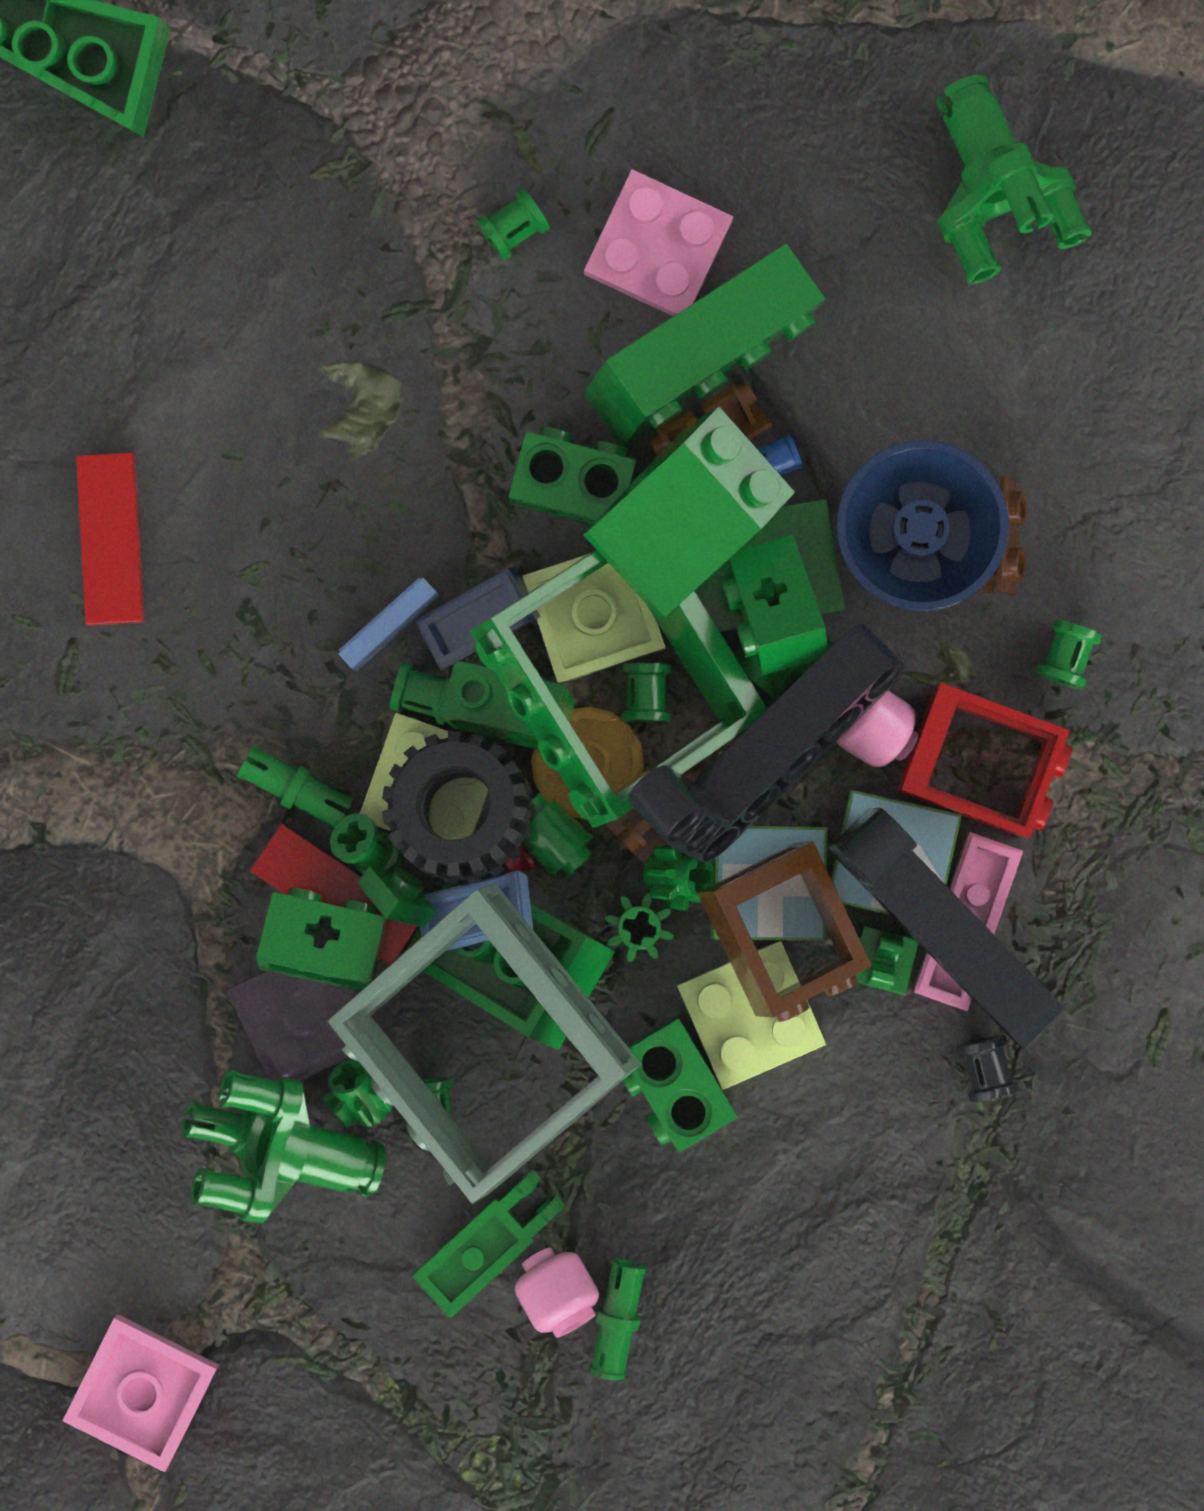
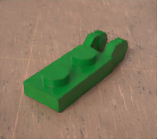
[412,1169,565,1318]

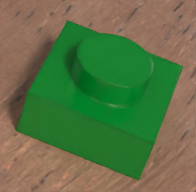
[357,866,436,928]

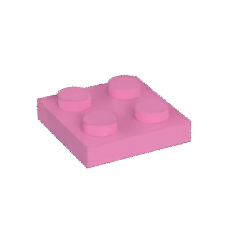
[584,169,733,316]
[63,1314,219,1472]

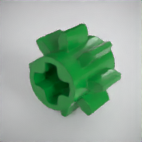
[644,845,714,910]
[605,893,674,962]
[322,1059,393,1129]

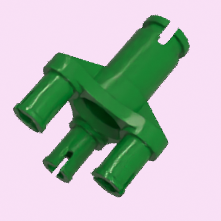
[936,75,1092,284]
[181,1069,386,1224]

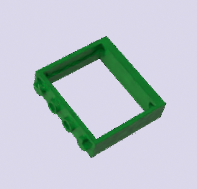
[469,550,767,828]

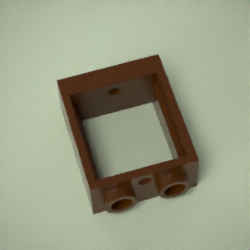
[698,841,872,1022]

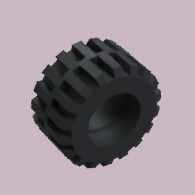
[382,731,535,884]

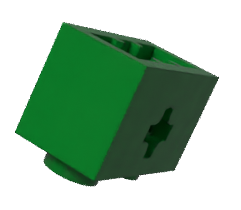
[721,534,828,676]
[256,888,387,991]

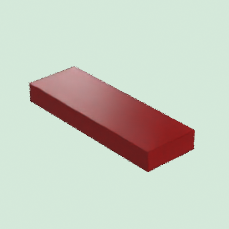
[76,453,145,626]
[250,824,418,965]

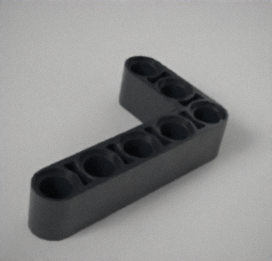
[628,624,905,863]
[828,807,1064,1049]

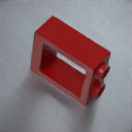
[896,683,1073,838]

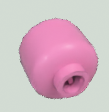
[836,690,918,767]
[515,1247,599,1338]

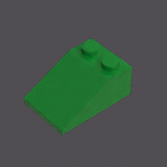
[583,406,795,620]
[405,875,615,1050]

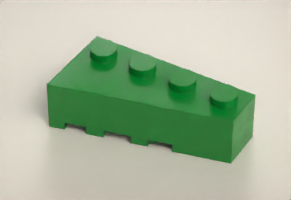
[0,0,171,138]
[583,244,825,447]

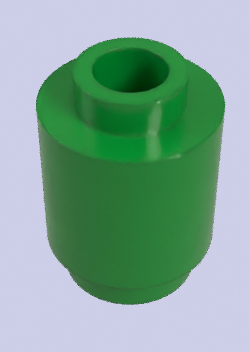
[521,793,593,877]

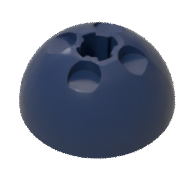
[837,440,1009,611]

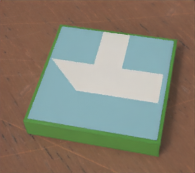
[830,790,962,915]
[710,826,827,941]

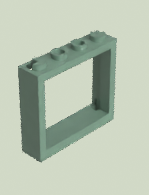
[327,884,642,1204]

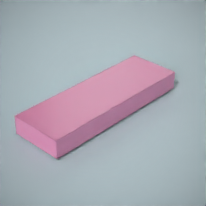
[912,832,1023,1011]

